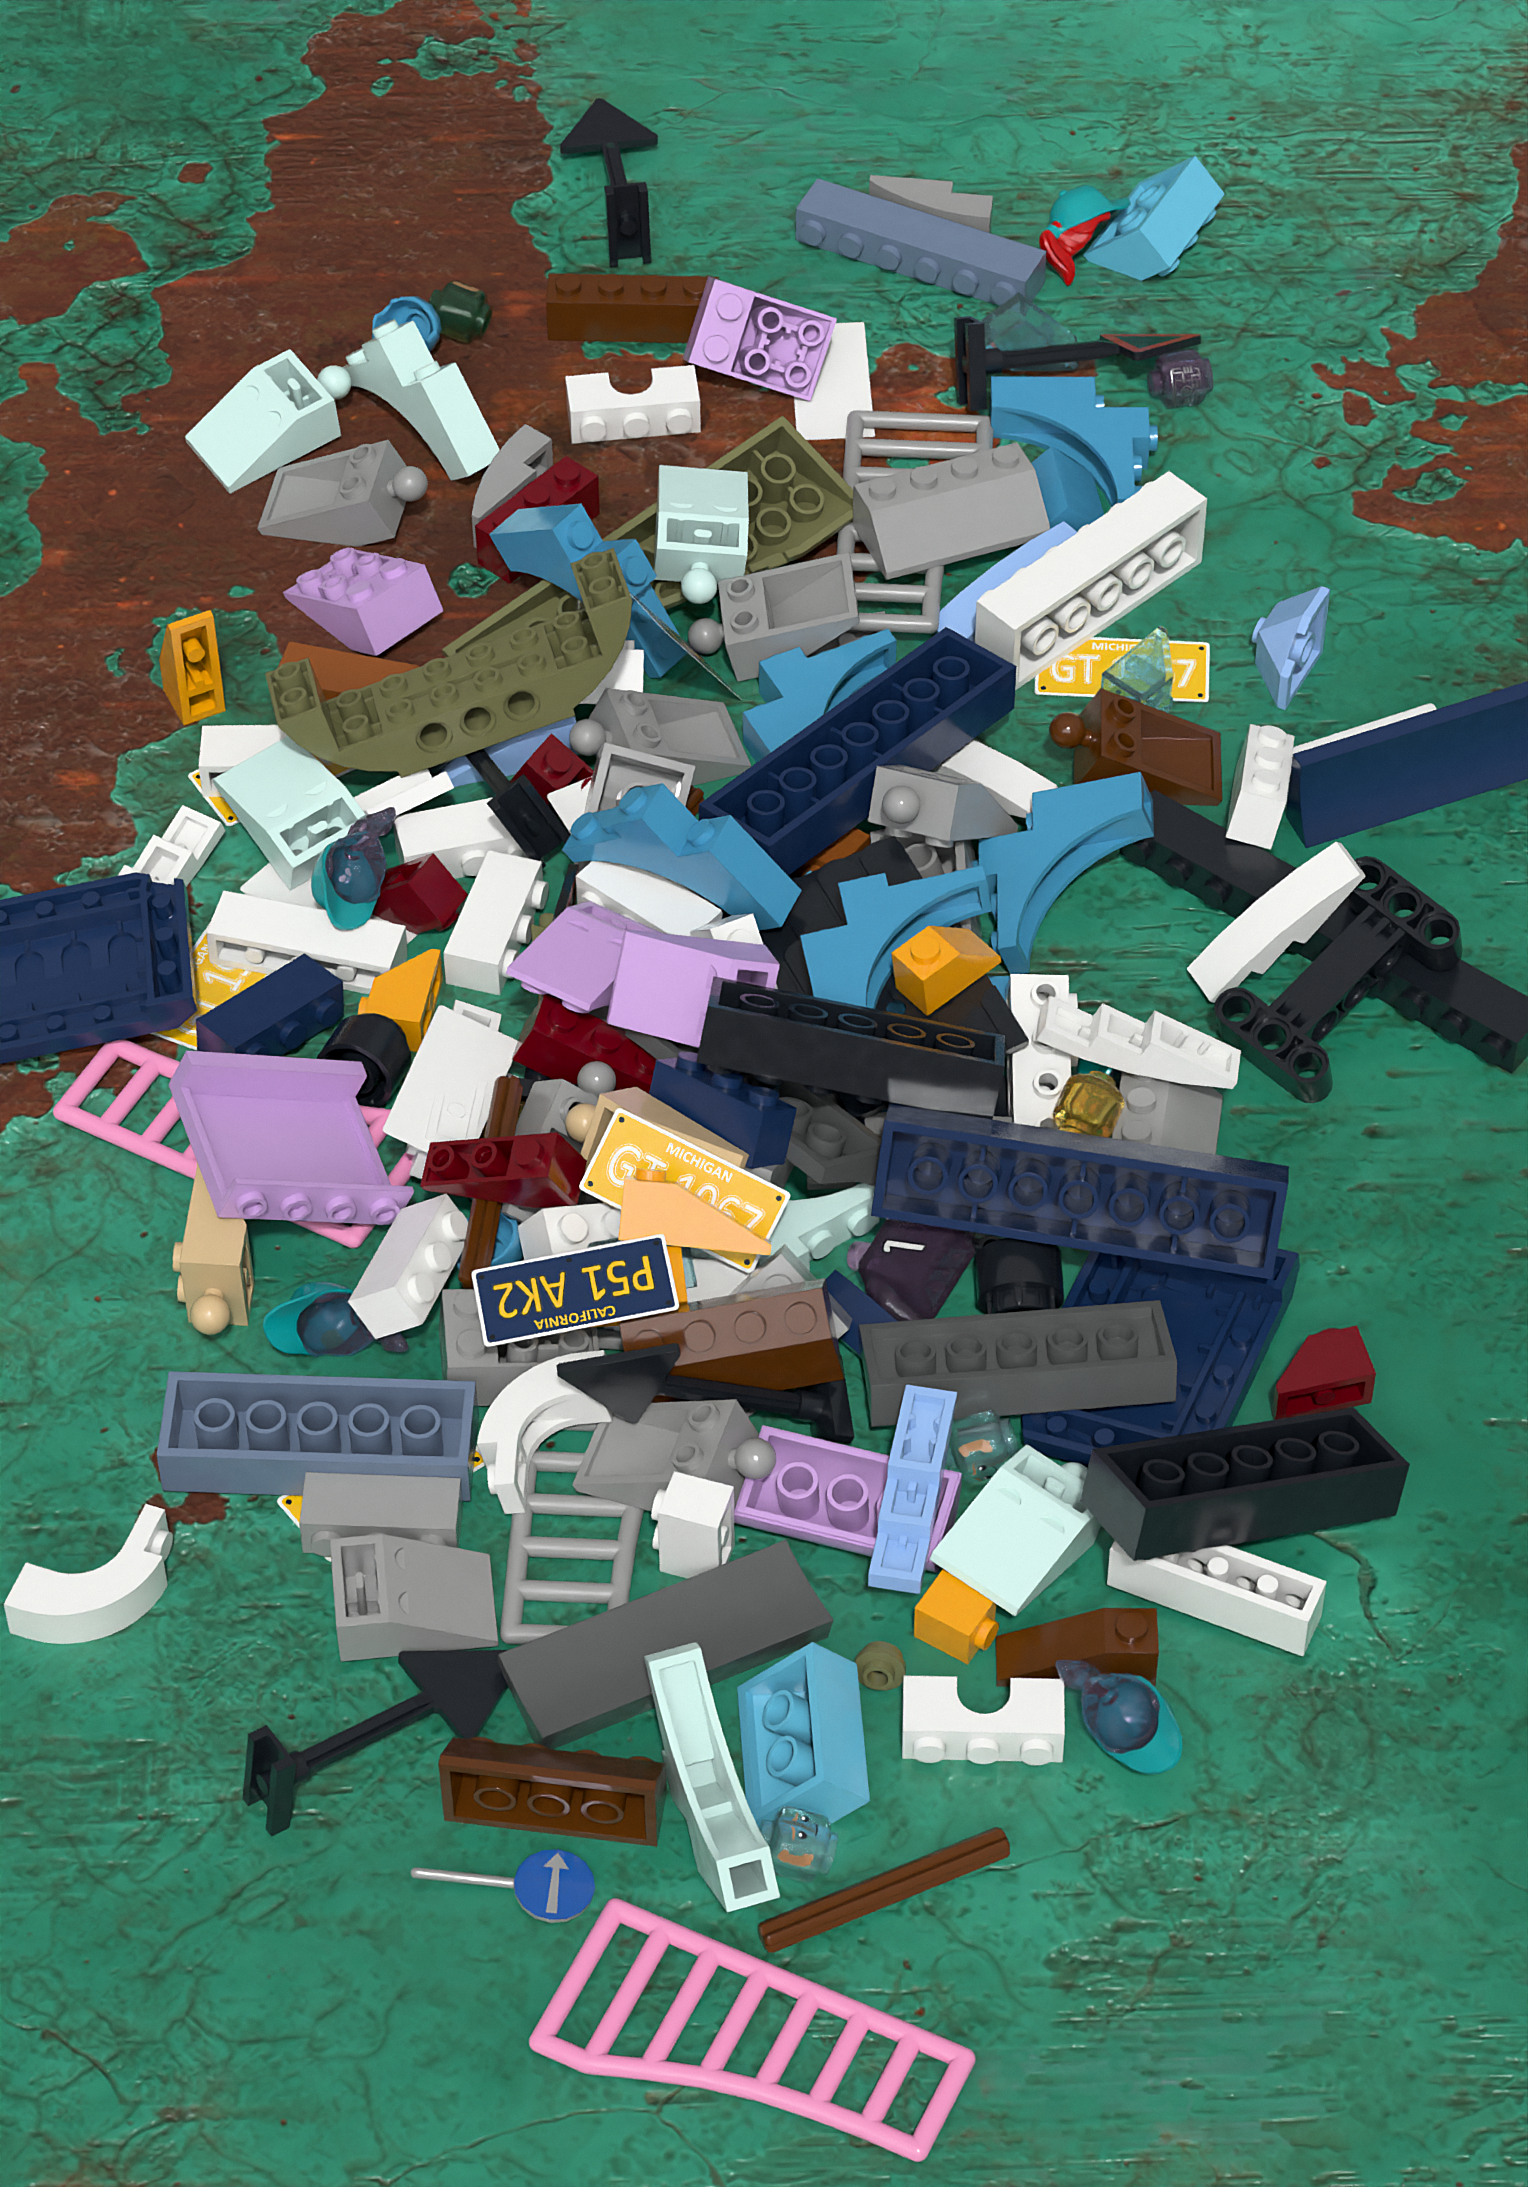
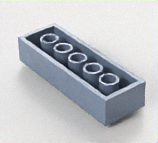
[157,1371,479,1501]

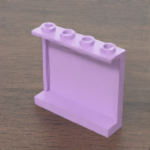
[168,1051,414,1225]

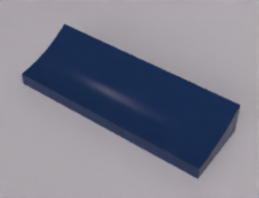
[1286,681,1528,848]

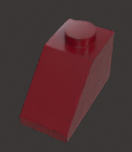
[372,853,468,934]
[1272,1325,1376,1420]

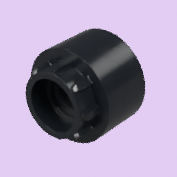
[317,1013,411,1108]
[976,1238,1064,1314]

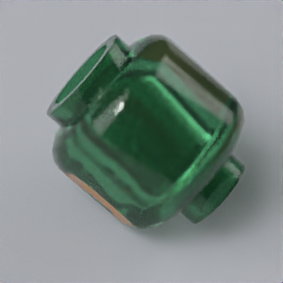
[429,280,493,343]

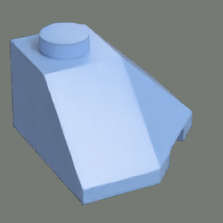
[1252,586,1330,710]

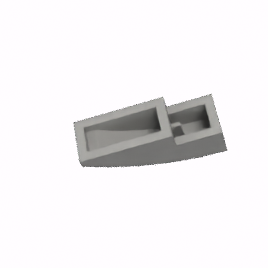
[869,175,993,233]
[472,424,553,547]

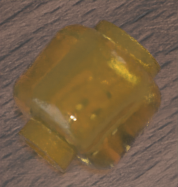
[1052,1071,1125,1138]

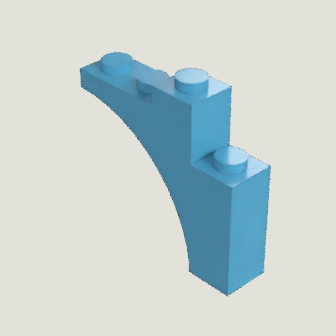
[990,376,1158,508]
[489,504,688,678]
[743,629,896,763]
[973,772,1154,974]
[562,783,802,931]
[800,865,992,1009]

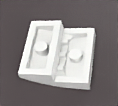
[353,769,454,828]

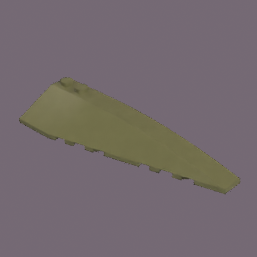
[442,415,853,657]

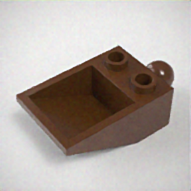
[1049,688,1222,806]

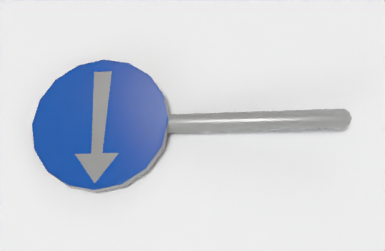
[410,1849,595,1923]

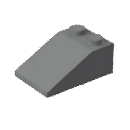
[574,743,695,872]

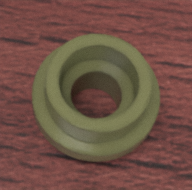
[854,1641,906,1691]

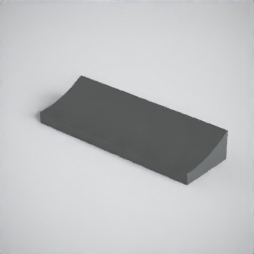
[625,1029,882,1187]
[859,1300,1177,1427]
[497,1540,834,1749]

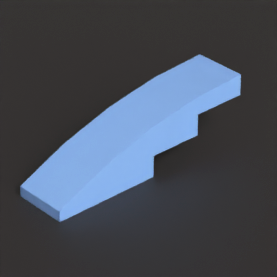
[934,521,1077,643]
[868,1385,957,1594]

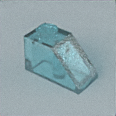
[981,292,1079,371]
[1101,625,1173,713]

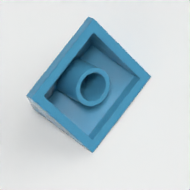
[1021,447,1104,546]

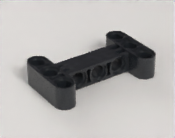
[1214,856,1463,1103]

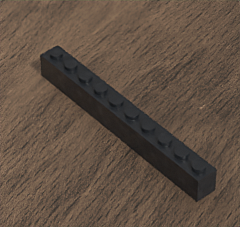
[1119,790,1528,1074]

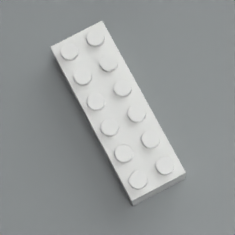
[975,471,1207,691]

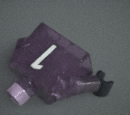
[847,1219,1000,1321]

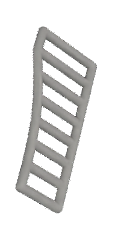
[836,410,994,634]
[500,1329,644,1645]

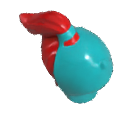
[1039,185,1131,286]

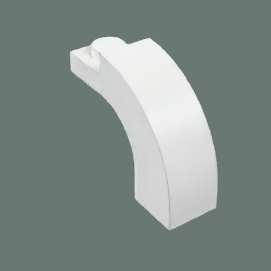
[477,1350,613,1514]
[4,1504,173,1644]

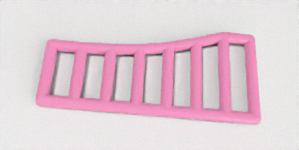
[53,1039,413,1249]
[529,1898,976,2162]

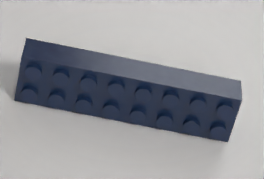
[699,627,1017,876]
[871,1104,1289,1279]

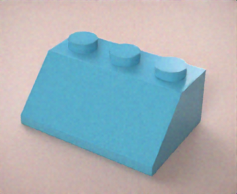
[1084,156,1225,281]
[737,1642,870,1828]

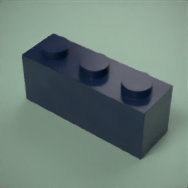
[196,953,344,1057]
[649,1052,797,1169]

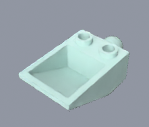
[185,349,351,494]
[653,465,749,604]
[213,736,371,891]
[929,1444,1101,1616]

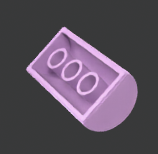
[734,1425,962,1573]

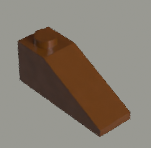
[996,1608,1159,1687]

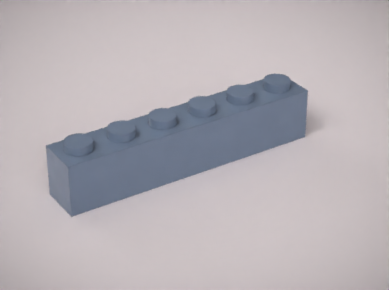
[796,178,1046,314]

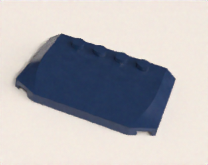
[0,872,197,1064]
[1022,1248,1300,1466]

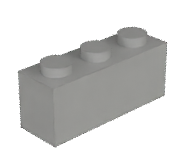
[299,1472,463,1557]

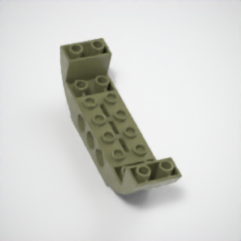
[265,548,632,778]

